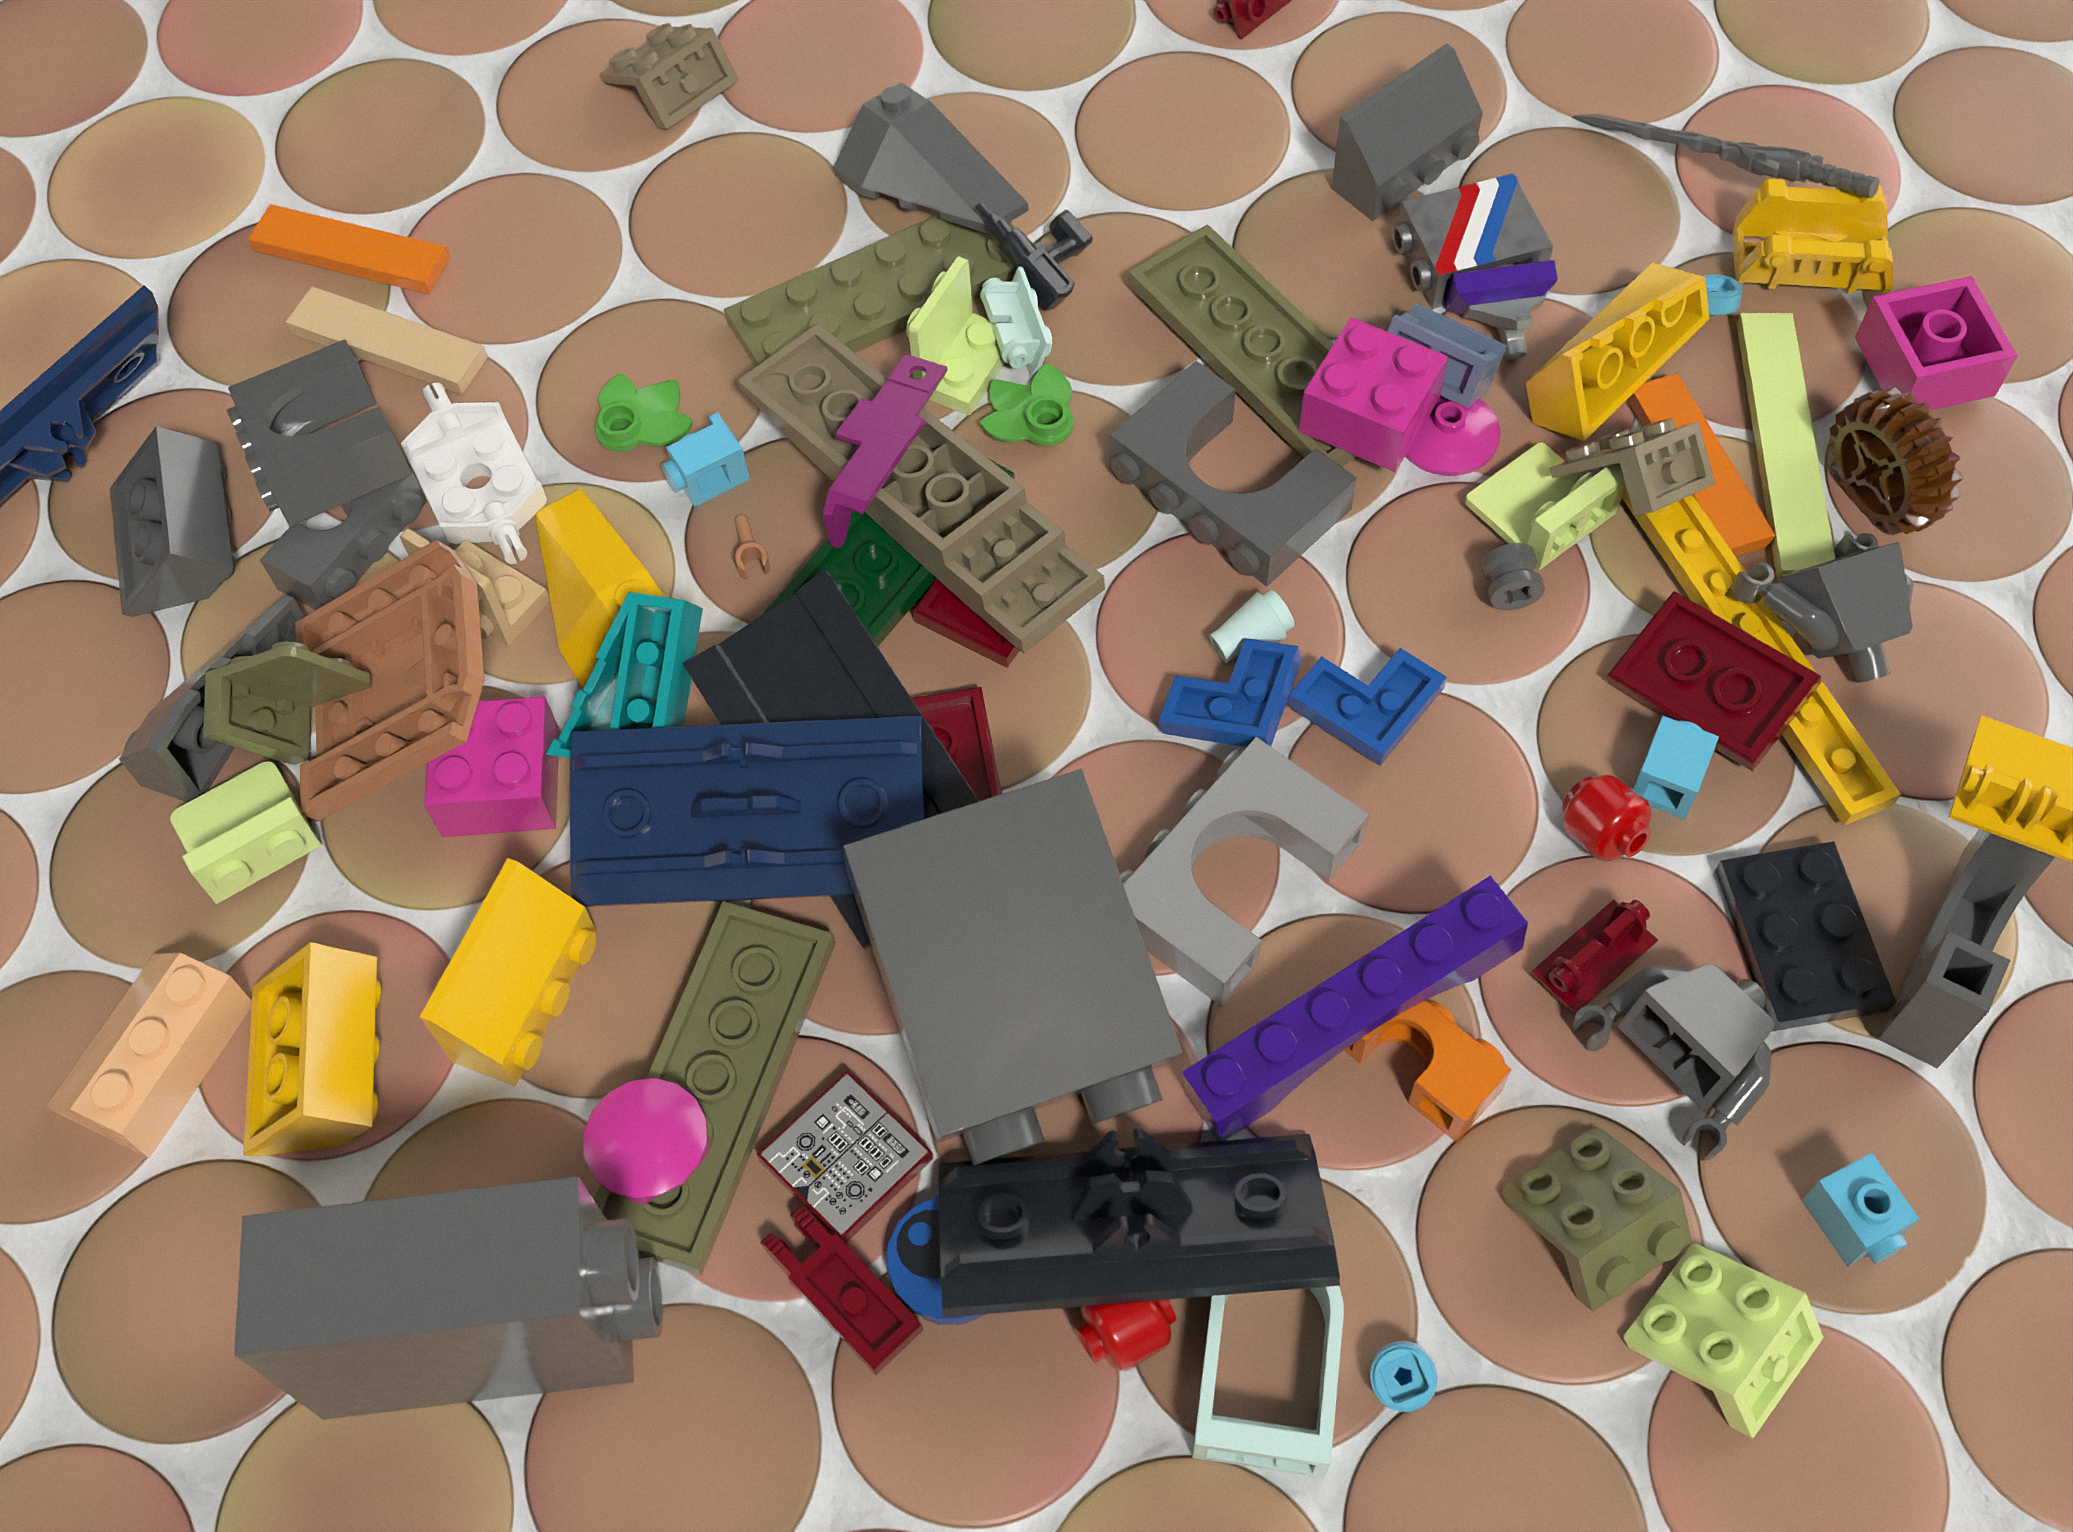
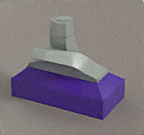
[1444,260,1558,360]

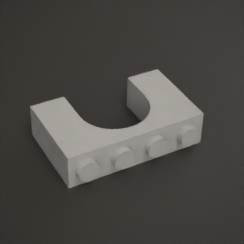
[1120,737,1369,1007]

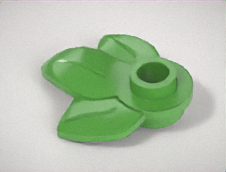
[980,363,1074,446]
[595,373,693,452]

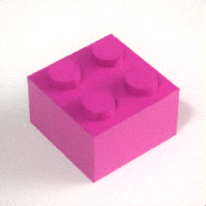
[1855,276,2018,410]
[1299,317,1449,472]
[424,696,560,837]

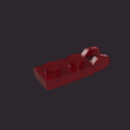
[760,1205,923,1376]

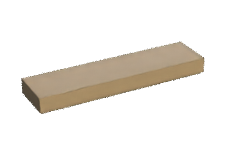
[285,286,488,394]

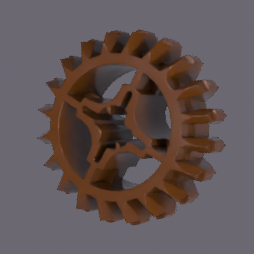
[1828,387,1963,535]

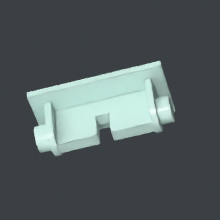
[980,267,1052,378]

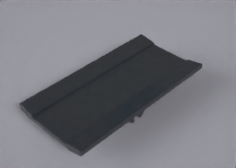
[682,569,980,949]
[938,1128,1340,1318]

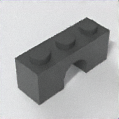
[260,469,427,610]

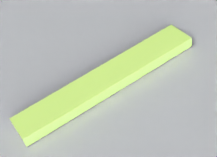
[1736,313,1835,581]

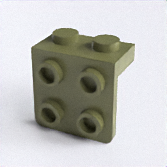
[203,641,371,765]
[1503,1128,1692,1312]

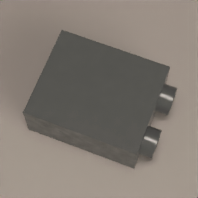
[844,768,1183,1165]
[234,1176,663,1420]

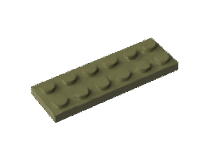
[724,214,1015,367]
[1129,224,1358,467]
[594,901,836,1276]

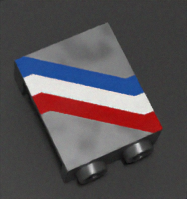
[1392,173,1553,309]

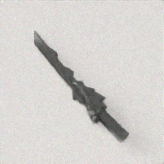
[1573,114,1880,198]

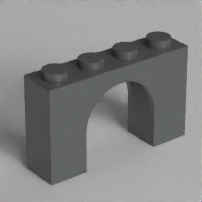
[226,339,413,527]
[1110,361,1357,587]
[1878,829,2055,1069]

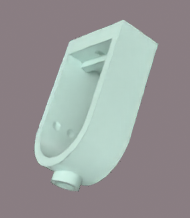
[1192,1286,1344,1478]

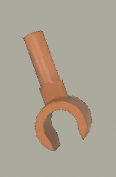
[735,515,770,579]

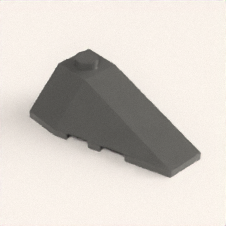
[833,82,1029,234]
[119,595,305,803]

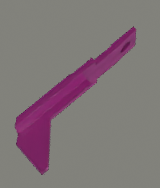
[822,354,948,549]

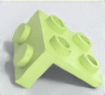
[170,761,322,904]

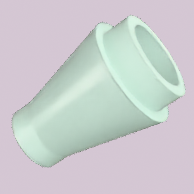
[1209,590,1295,663]

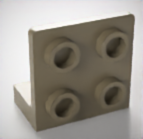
[599,23,739,130]
[1549,418,1715,516]

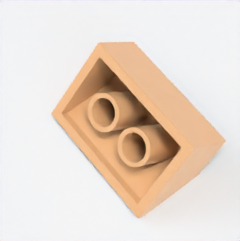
[46,953,252,1159]

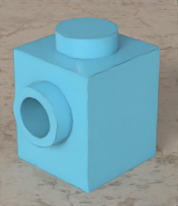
[1802,1153,1920,1267]

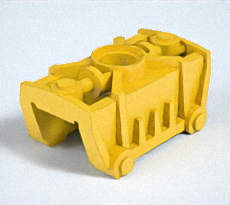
[1733,179,1893,294]

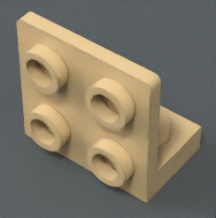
[399,528,550,646]

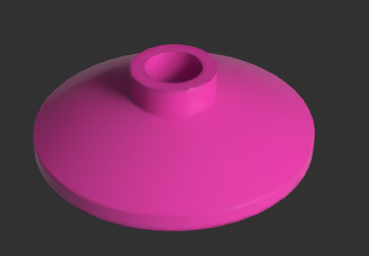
[1405,395,1501,476]

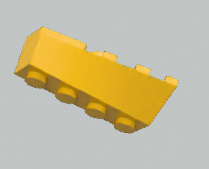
[1526,262,1710,441]

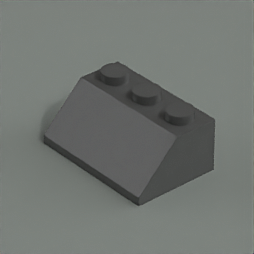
[1331,43,1483,221]
[110,426,236,617]

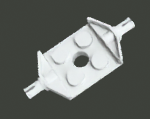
[401,383,547,564]

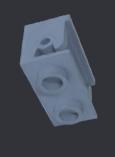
[1387,303,1508,408]

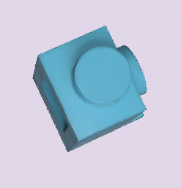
[661,412,750,507]

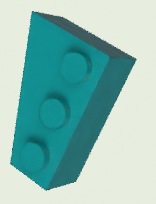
[546,592,703,758]

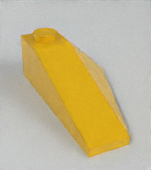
[535,488,665,689]

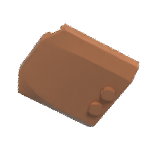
[295,540,485,821]

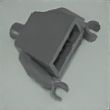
[1731,533,1914,683]
[1573,964,1775,1161]

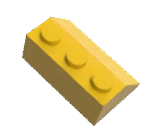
[420,858,597,1087]
[243,942,381,1157]

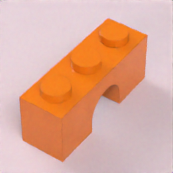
[1344,953,1512,1143]

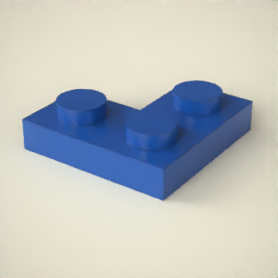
[1158,639,1302,747]
[1287,648,1447,766]

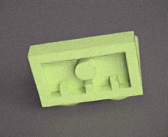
[906,256,1006,416]
[1465,442,1625,571]
[1624,1244,1824,1439]

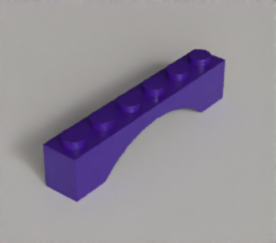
[1182,875,1528,1141]

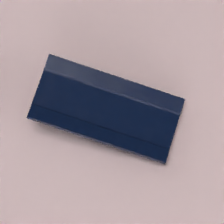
[0,285,159,504]
[570,716,924,907]

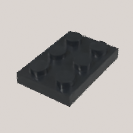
[1715,841,1896,1032]

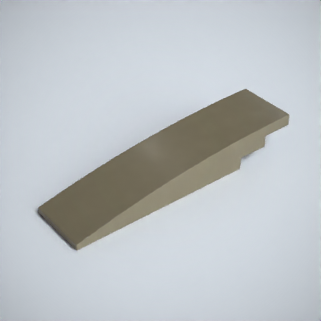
[737,323,1105,654]

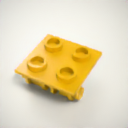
[1948,715,2073,863]

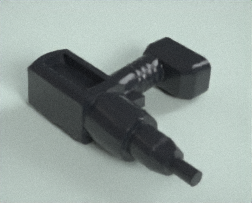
[975,202,1093,311]

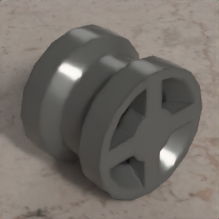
[1480,543,1545,610]

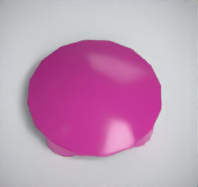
[583,1078,710,1204]

